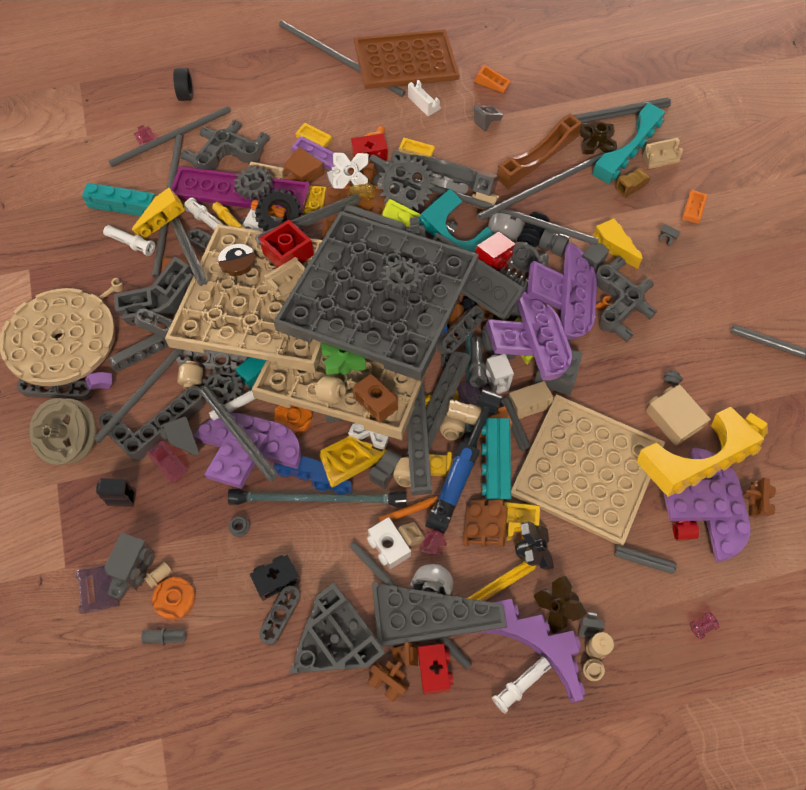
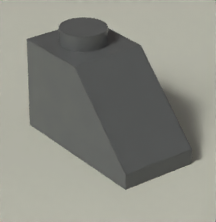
[159,416,199,455]

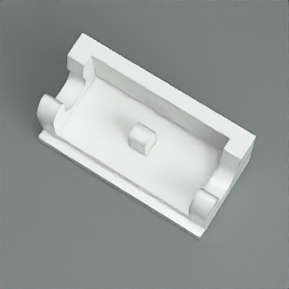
[408,80,441,116]

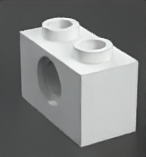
[485,354,514,394]
[367,517,411,569]

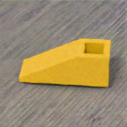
[132,188,185,239]
[593,218,643,269]

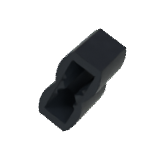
[96,478,136,507]

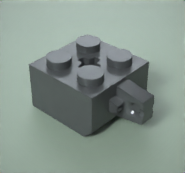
[534,339,583,395]
[104,533,155,600]

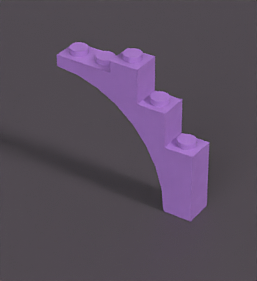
[465,599,585,704]

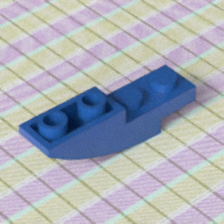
[273,456,352,495]

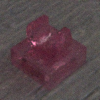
[134,125,156,146]
[419,531,447,555]

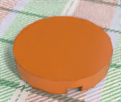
[274,405,313,436]
[152,577,196,620]

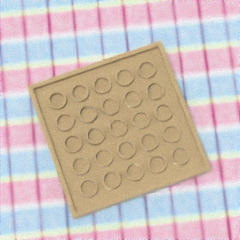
[511,394,665,546]

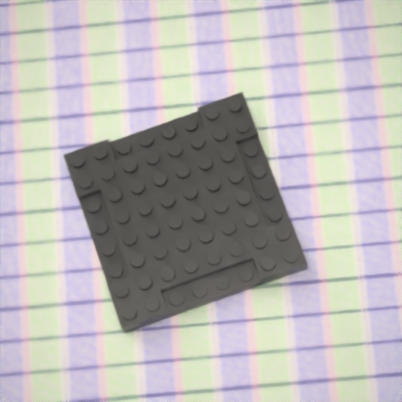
[274,211,479,381]

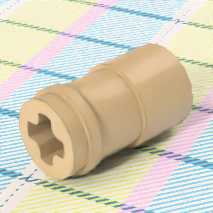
[446,399,482,426]
[586,632,614,660]

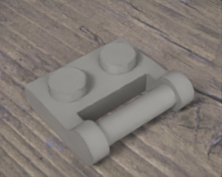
[429,173,468,194]

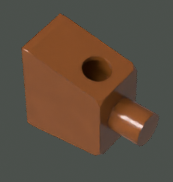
[283,147,324,183]

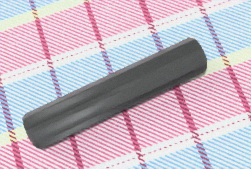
[500,397,530,451]
[615,545,677,574]

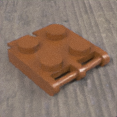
[463,499,508,547]

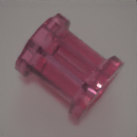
[690,612,720,639]

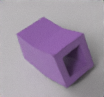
[85,372,112,390]

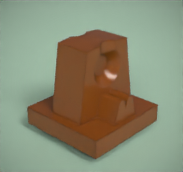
[392,642,418,666]

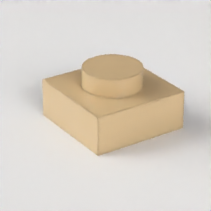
[397,522,425,547]

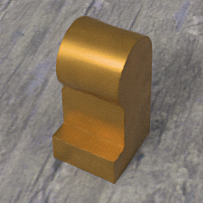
[615,168,650,198]

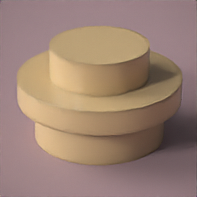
[582,658,605,681]

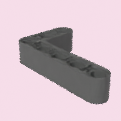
[99,386,206,461]

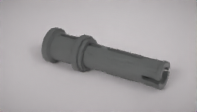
[469,337,487,388]

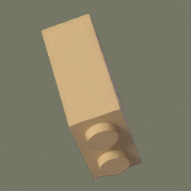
[645,384,711,447]

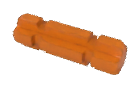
[251,200,286,218]

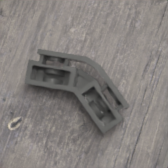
[114,256,194,326]

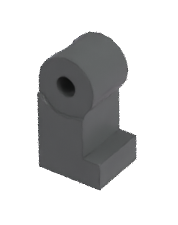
[369,449,403,489]

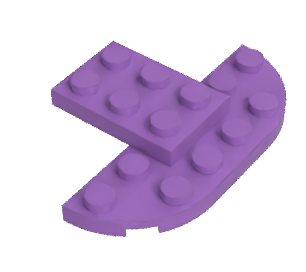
[527,242,597,339]
[486,292,572,381]
[193,413,301,489]
[663,448,751,562]

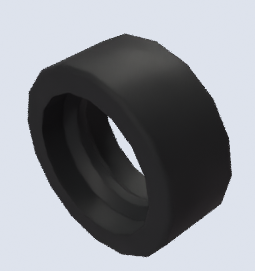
[173,68,193,101]

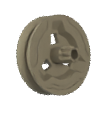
[29,398,96,465]

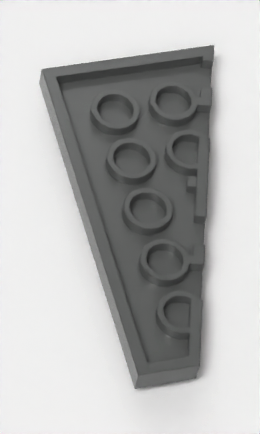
[372,582,508,647]

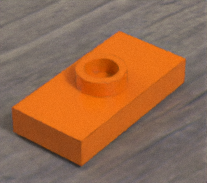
[682,190,708,224]

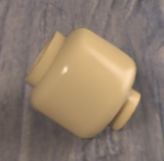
[177,361,204,390]
[315,376,346,404]
[440,415,466,440]
[393,456,411,487]

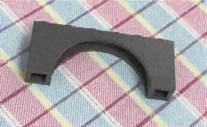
[391,149,499,195]

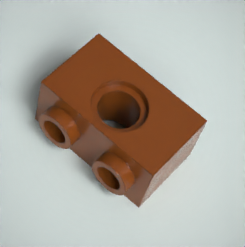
[352,374,398,423]

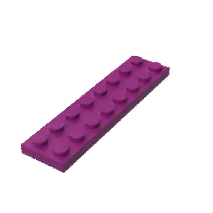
[171,166,311,215]

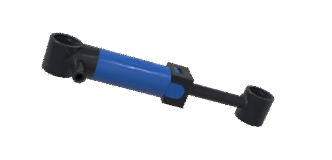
[425,389,503,535]

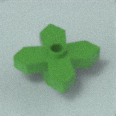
[321,342,366,375]

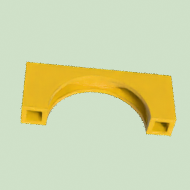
[636,407,764,497]

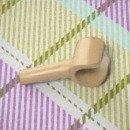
[100,278,123,300]

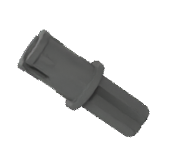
[141,628,187,645]

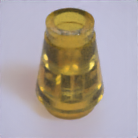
[349,183,376,200]

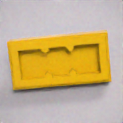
[295,123,333,148]
[399,138,435,156]

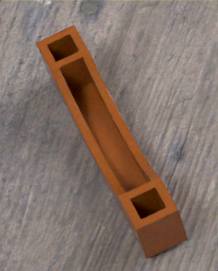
[497,113,582,189]

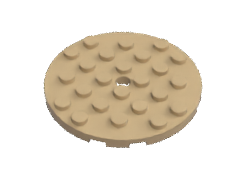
[0,288,116,386]

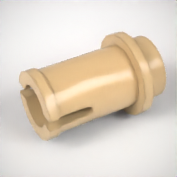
[144,562,172,588]

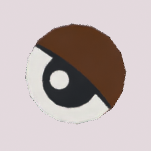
[218,244,256,276]

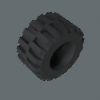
[255,189,302,231]

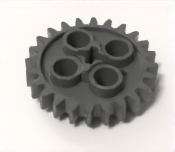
[378,154,434,210]

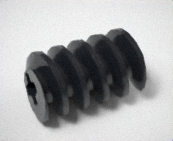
[517,212,550,247]

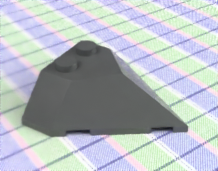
[289,583,385,673]

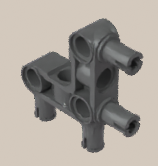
[181,120,270,170]
[596,256,657,342]

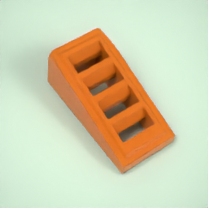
[474,65,511,93]

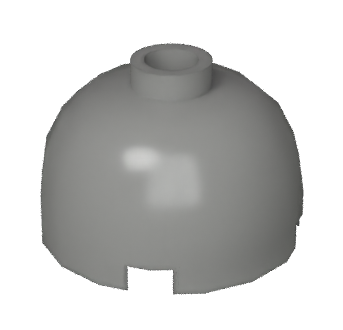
[488,213,524,242]
[410,564,454,596]

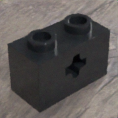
[250,555,301,601]

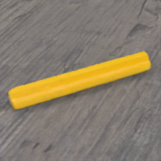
[466,561,536,601]

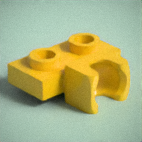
[504,502,540,541]

